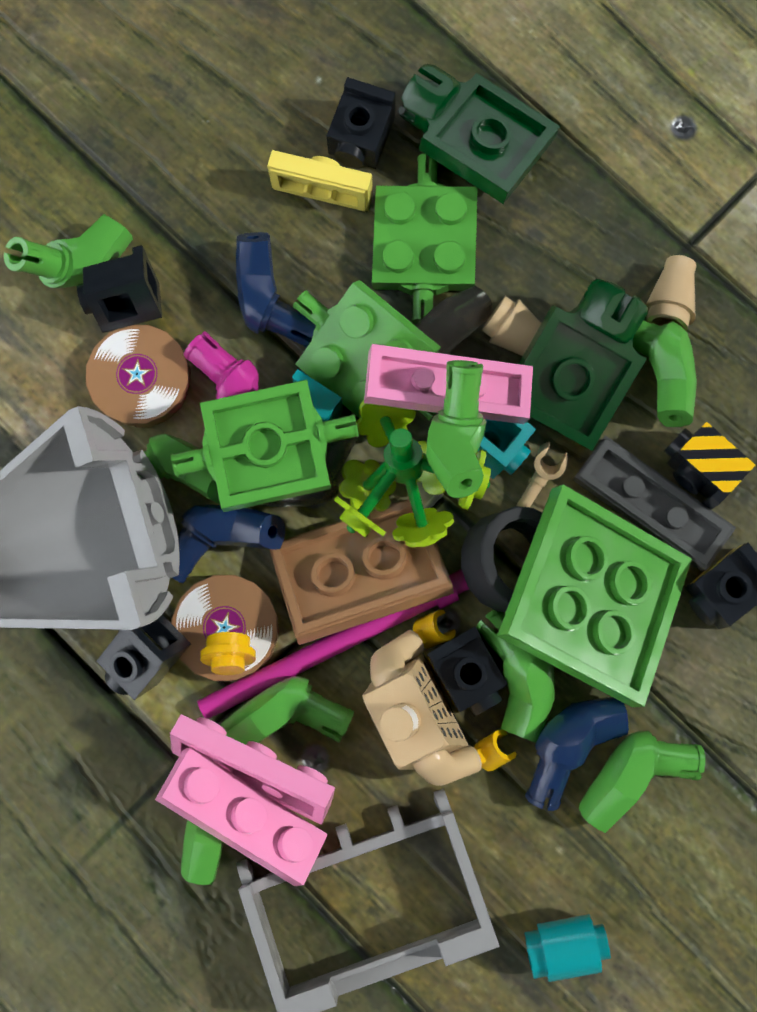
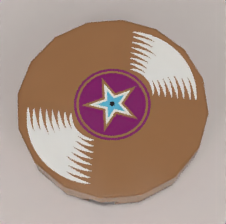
[86,325,191,428]
[172,575,279,682]

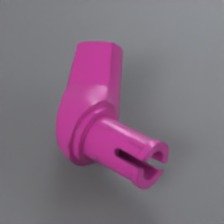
[183,331,259,399]

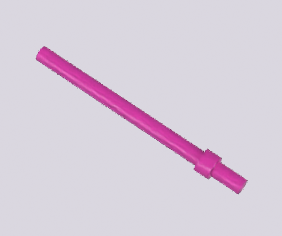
[197,569,469,719]

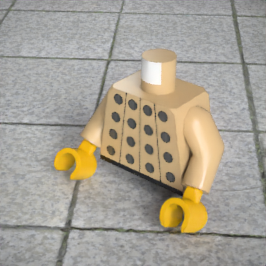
[362,610,517,786]

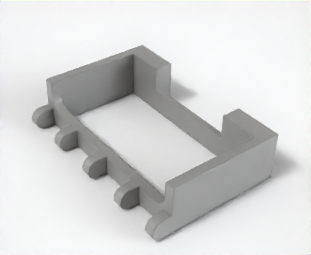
[236,788,500,1012]

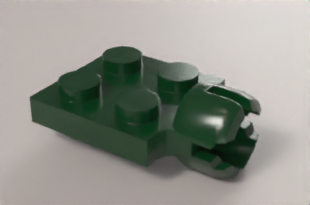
[398,63,560,204]
[518,279,648,451]

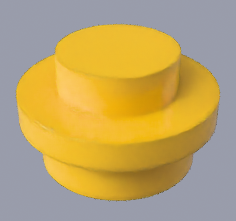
[200,632,256,675]

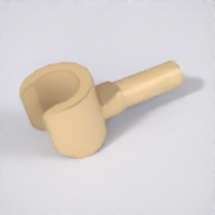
[516,442,567,508]

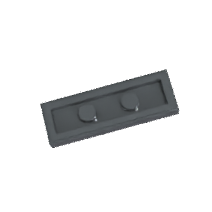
[573,435,736,572]

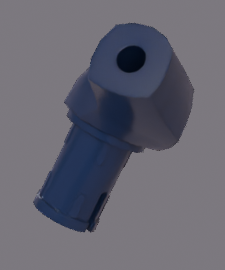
[236,232,316,348]
[172,504,285,583]
[525,697,629,811]

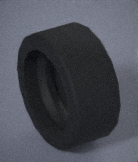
[461,506,542,612]

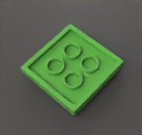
[497,484,692,707]

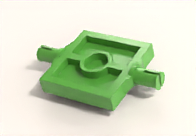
[372,154,478,326]
[293,280,441,421]
[171,380,359,512]

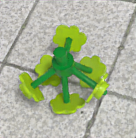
[334,400,491,547]

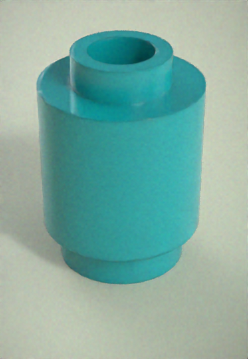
[524,914,611,982]

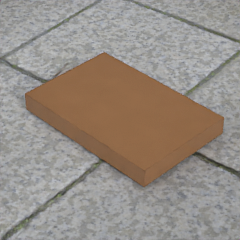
[269,499,454,645]

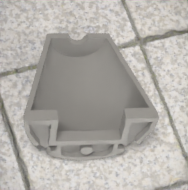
[0,406,180,630]

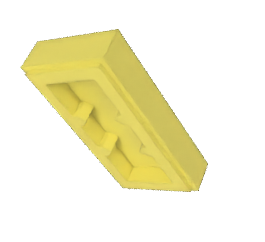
[267,150,373,212]

